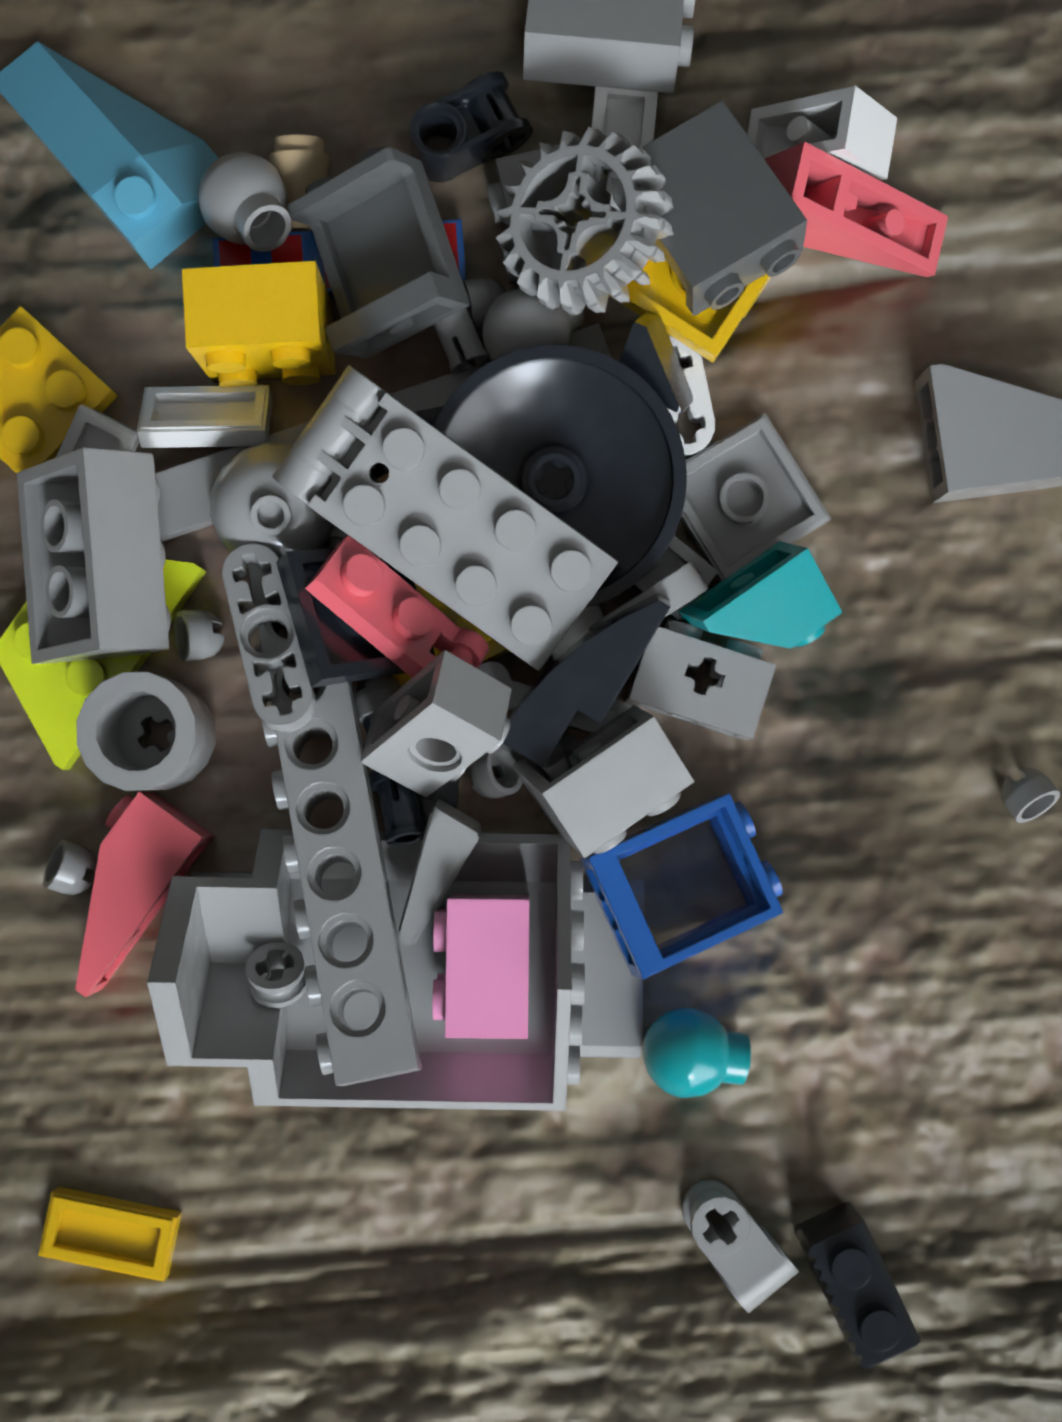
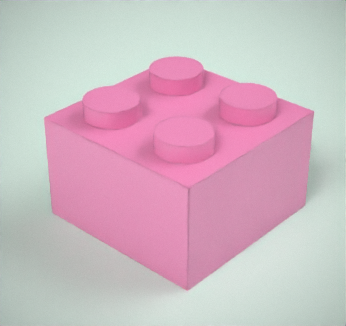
[432,894,529,1039]

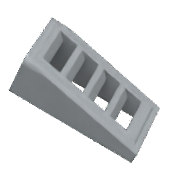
[398,799,482,947]

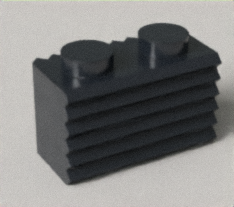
[795,1202,921,1369]

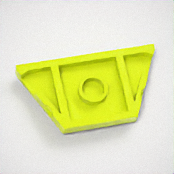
[0,559,206,770]

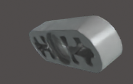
[222,543,316,732]

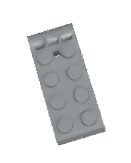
[272,365,618,671]

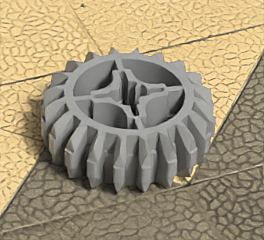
[496,126,674,315]

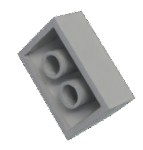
[16,447,171,664]

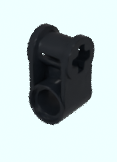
[409,71,533,183]

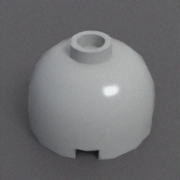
[210,442,335,565]

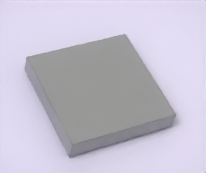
[680,413,831,583]

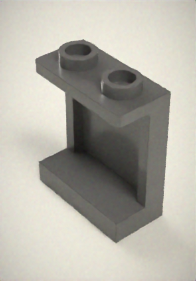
[611,100,807,315]
[287,146,470,358]

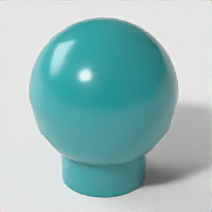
[643,1007,751,1098]

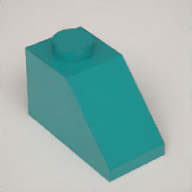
[678,541,842,648]

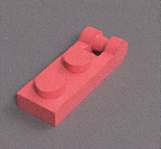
[305,535,489,678]

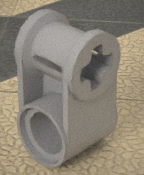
[682,1180,799,1313]

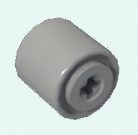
[76,672,216,791]

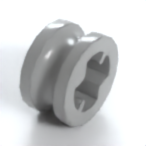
[245,942,307,1008]

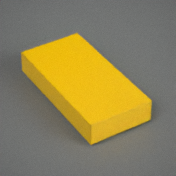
[38,1186,182,1282]

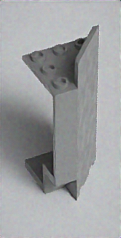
[147,829,644,1111]

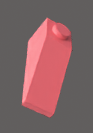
[764,142,948,277]
[75,791,215,997]

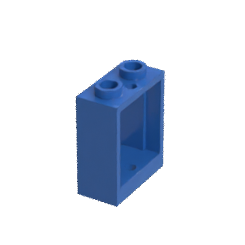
[579,793,784,979]

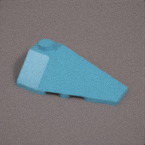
[0,41,218,269]

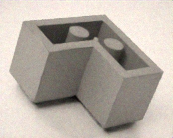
[512,705,695,858]

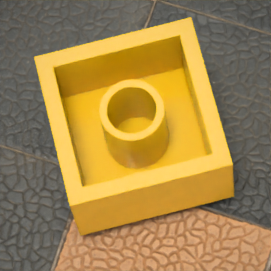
[182,261,336,387]

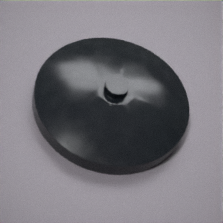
[433,345,687,608]

